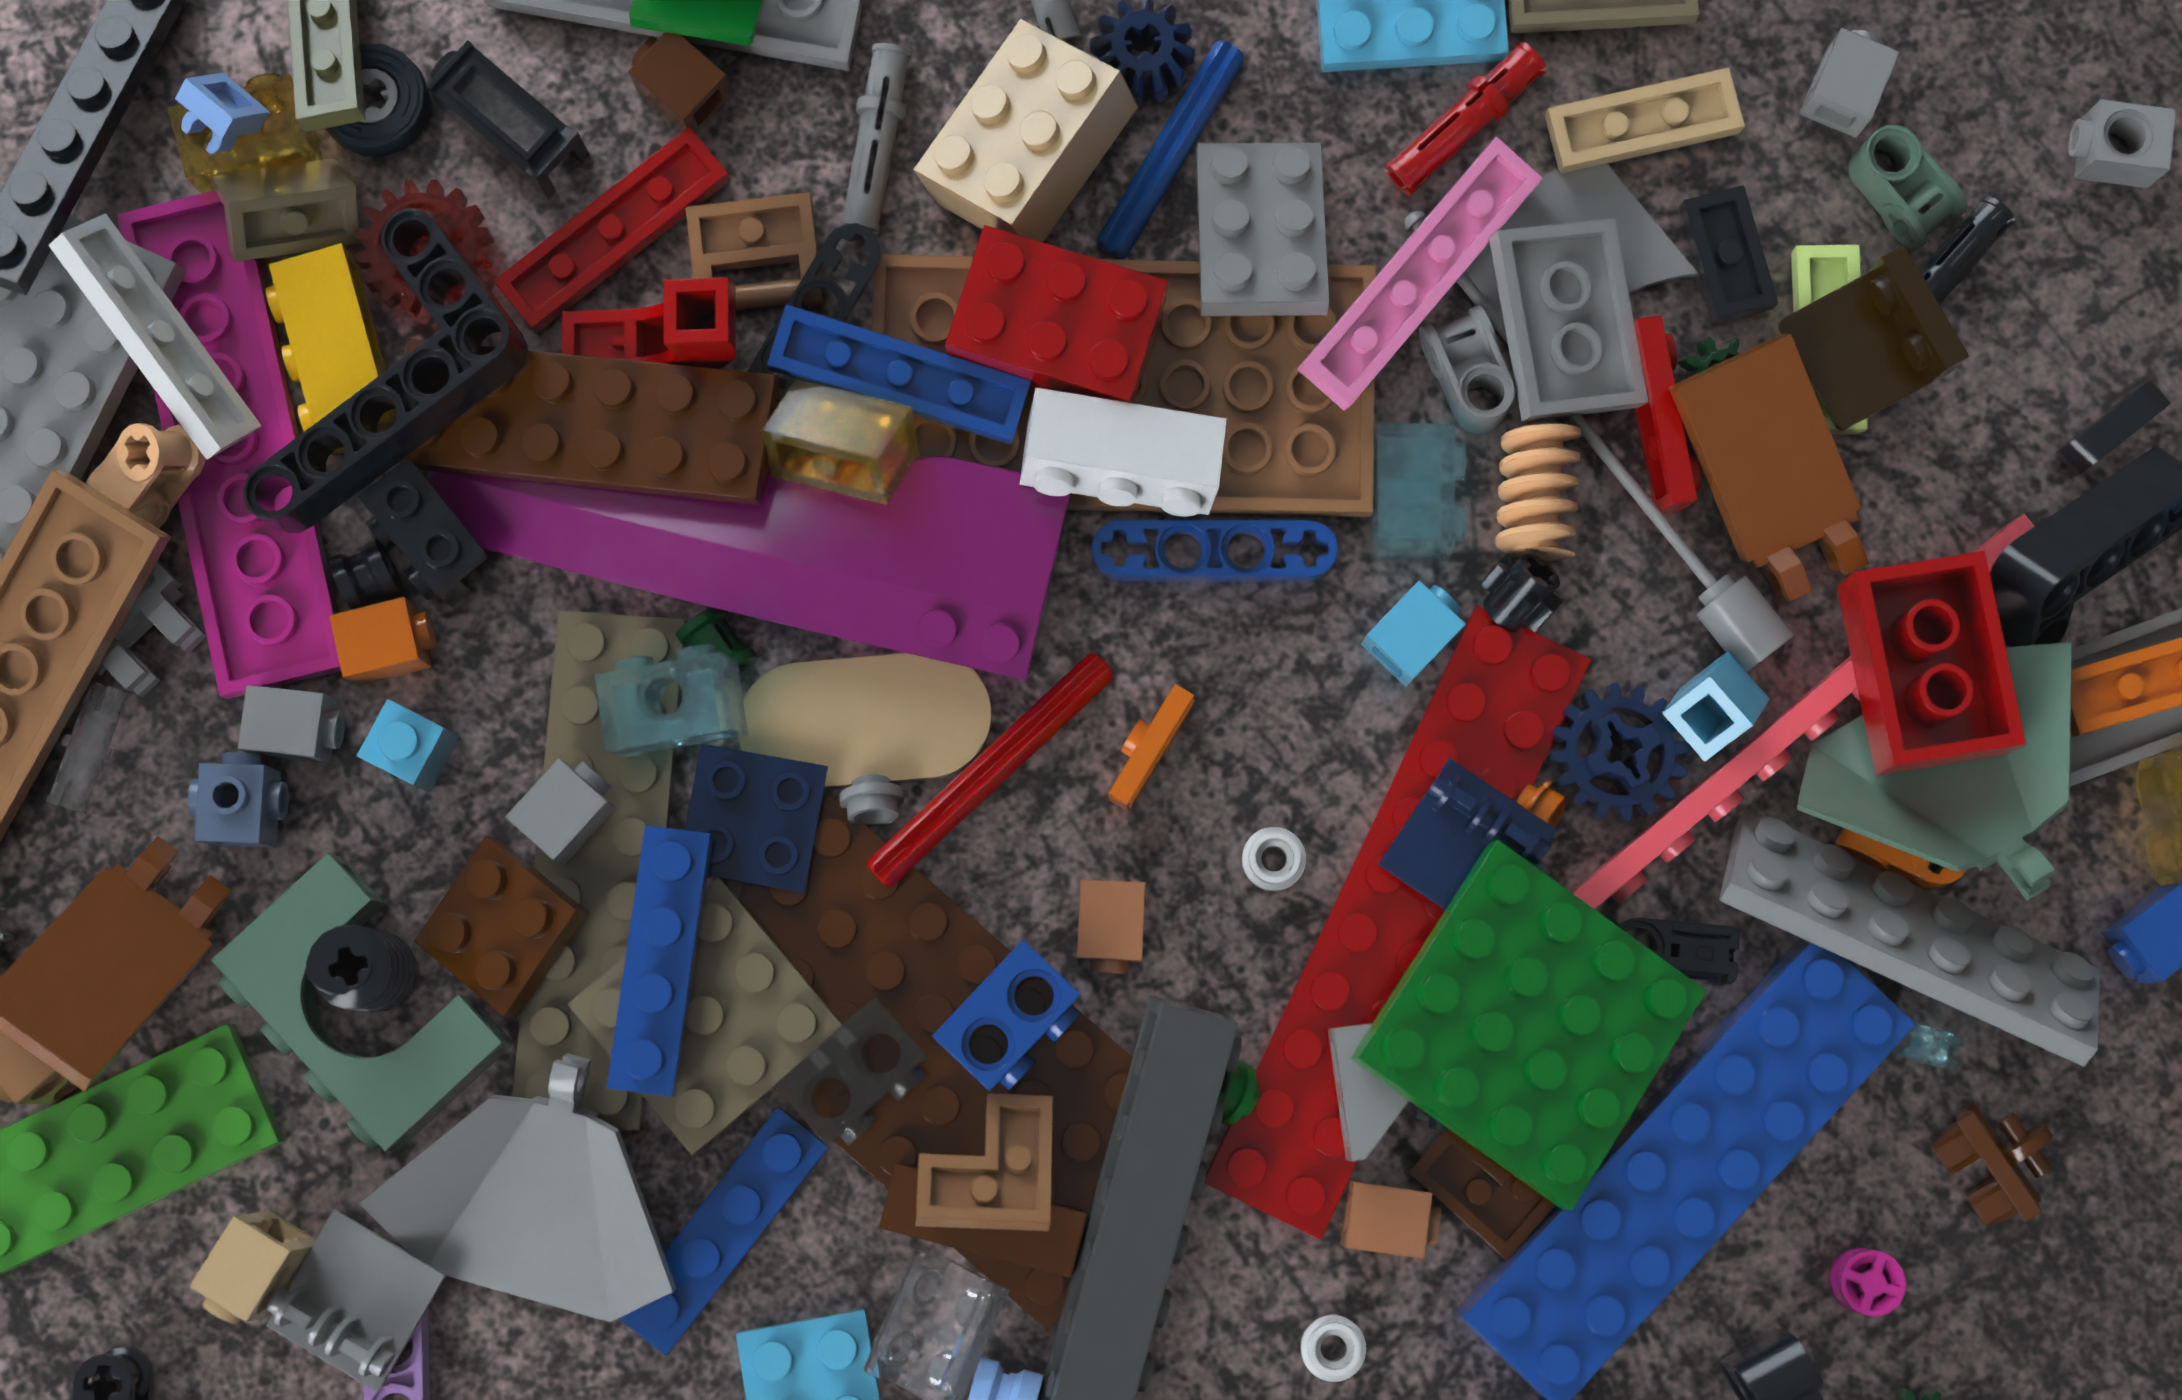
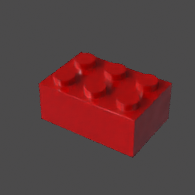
[945,225,1168,403]
[1837,551,2026,776]

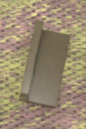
[212,159,361,262]

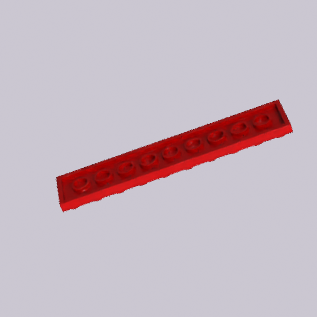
[1204,605,1592,1240]

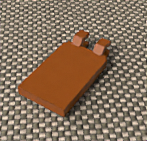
[1669,334,1869,602]
[0,836,232,1092]

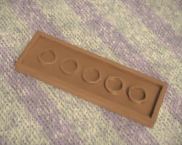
[0,469,171,842]

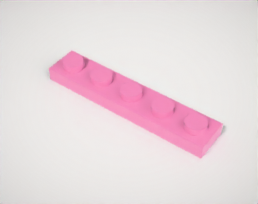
[1297,136,1543,411]

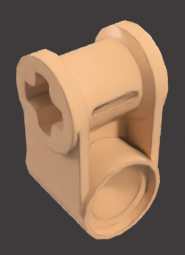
[86,423,205,529]

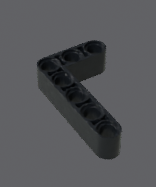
[243,208,528,533]

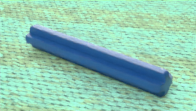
[1097,40,1244,260]

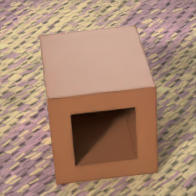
[1077,879,1146,974]
[1340,1180,1441,1259]

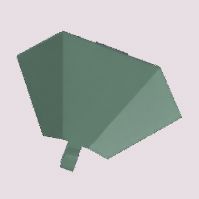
[1797,642,2072,901]

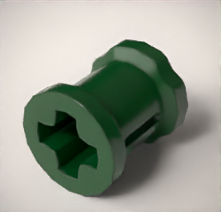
[675,607,758,688]

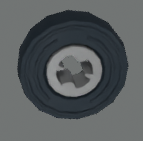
[325,44,430,157]

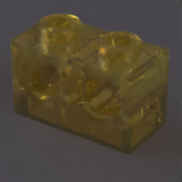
[168,73,323,194]

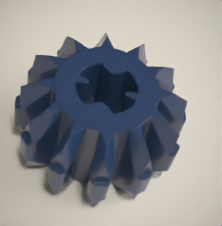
[1090,0,1195,106]

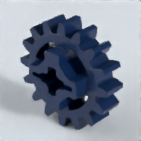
[1547,683,1690,824]

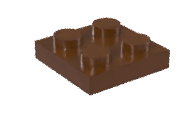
[414,836,588,1018]

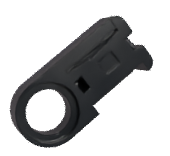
[1617,918,1740,985]

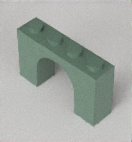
[211,853,514,1152]

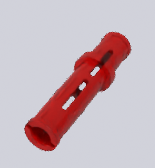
[1384,42,1547,196]

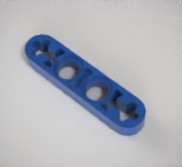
[1091,520,1338,582]

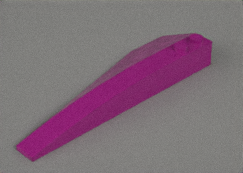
[428,456,1071,680]

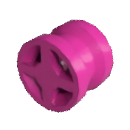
[1828,1247,1906,1317]

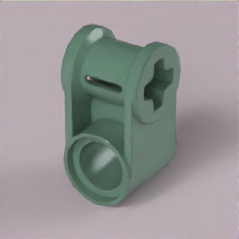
[1848,125,1968,251]

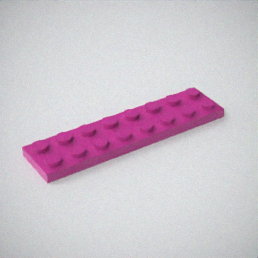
[116,191,341,699]

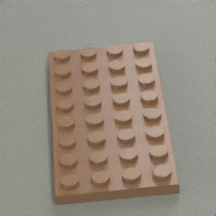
[867,254,1376,517]

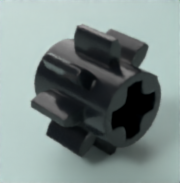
[1480,553,1563,632]

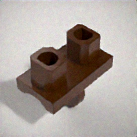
[1932,1100,2053,1227]

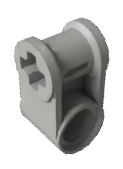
[1419,305,1515,435]

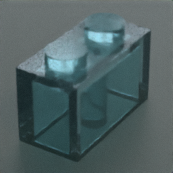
[1372,423,1466,561]

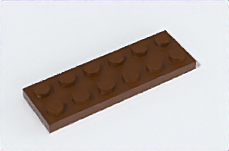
[393,339,781,505]

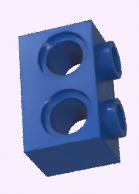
[932,940,1081,1091]

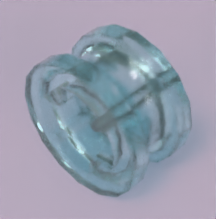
[1898,1024,1964,1070]

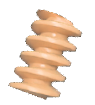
[1495,423,1582,561]

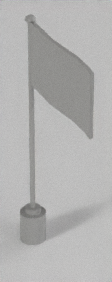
[1405,164,1795,673]

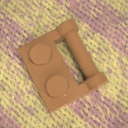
[685,192,825,311]

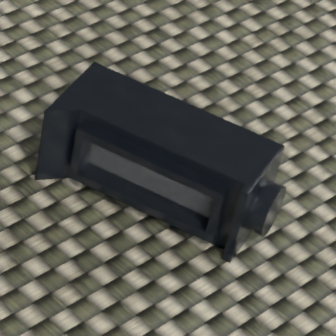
[426,40,590,200]

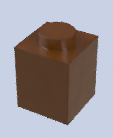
[628,32,733,134]

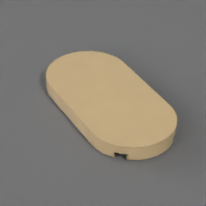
[737,653,992,789]

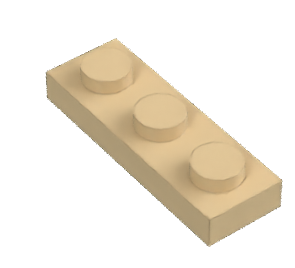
[1545,68,1745,174]

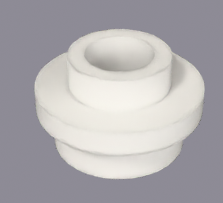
[1242,827,1306,891]
[1300,1314,1366,1382]

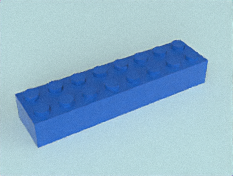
[1453,938,1916,1400]

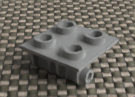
[266,1209,446,1392]

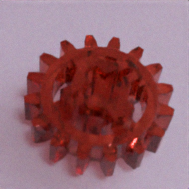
[353,179,494,318]

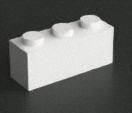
[1019,388,1227,517]

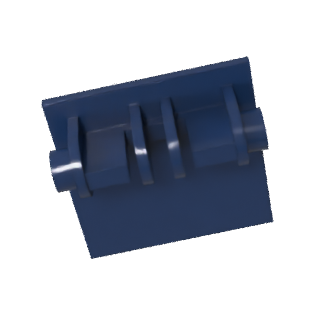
[685,744,828,893]
[1378,758,1557,910]

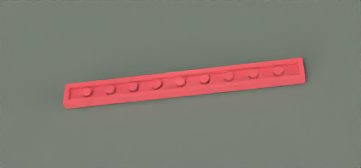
[1570,514,2035,909]

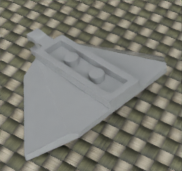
[359,1053,676,1322]

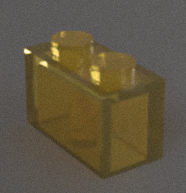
[762,379,919,505]

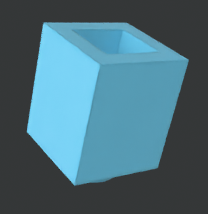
[1361,580,1466,688]
[1662,651,1770,761]
[356,699,460,793]

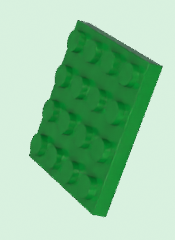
[1350,839,1707,1211]

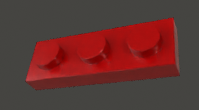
[1634,315,1701,515]

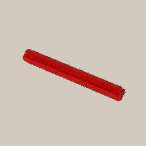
[867,653,1114,888]

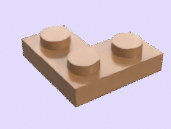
[915,1093,1053,1231]

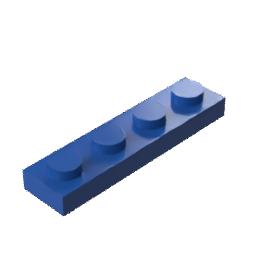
[767,304,1031,445]
[606,825,713,1097]
[618,1107,831,1356]

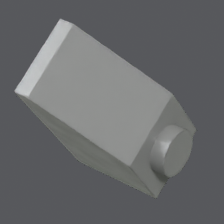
[1328,1023,1409,1161]

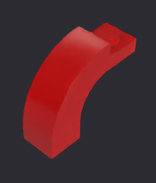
[562,277,736,369]

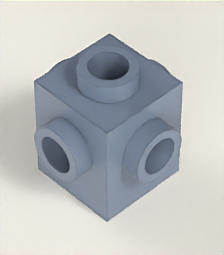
[188,752,289,848]

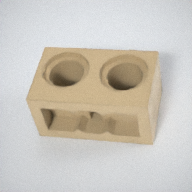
[189,1211,316,1324]

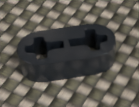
[2055,379,2171,477]

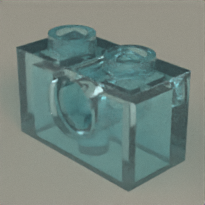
[595,645,748,757]

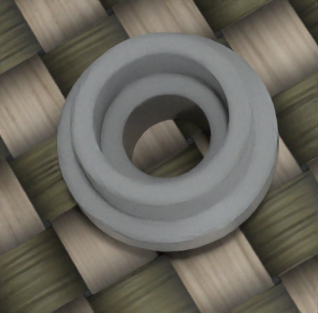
[839,775,904,826]

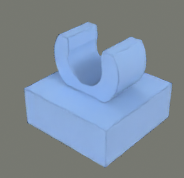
[175,72,270,155]

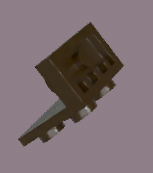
[1778,245,1969,431]

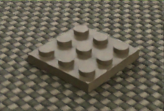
[567,878,846,1155]

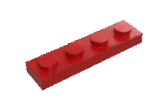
[493,127,731,334]

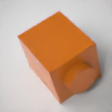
[329,597,437,686]

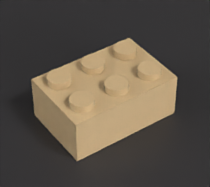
[913,19,1138,242]

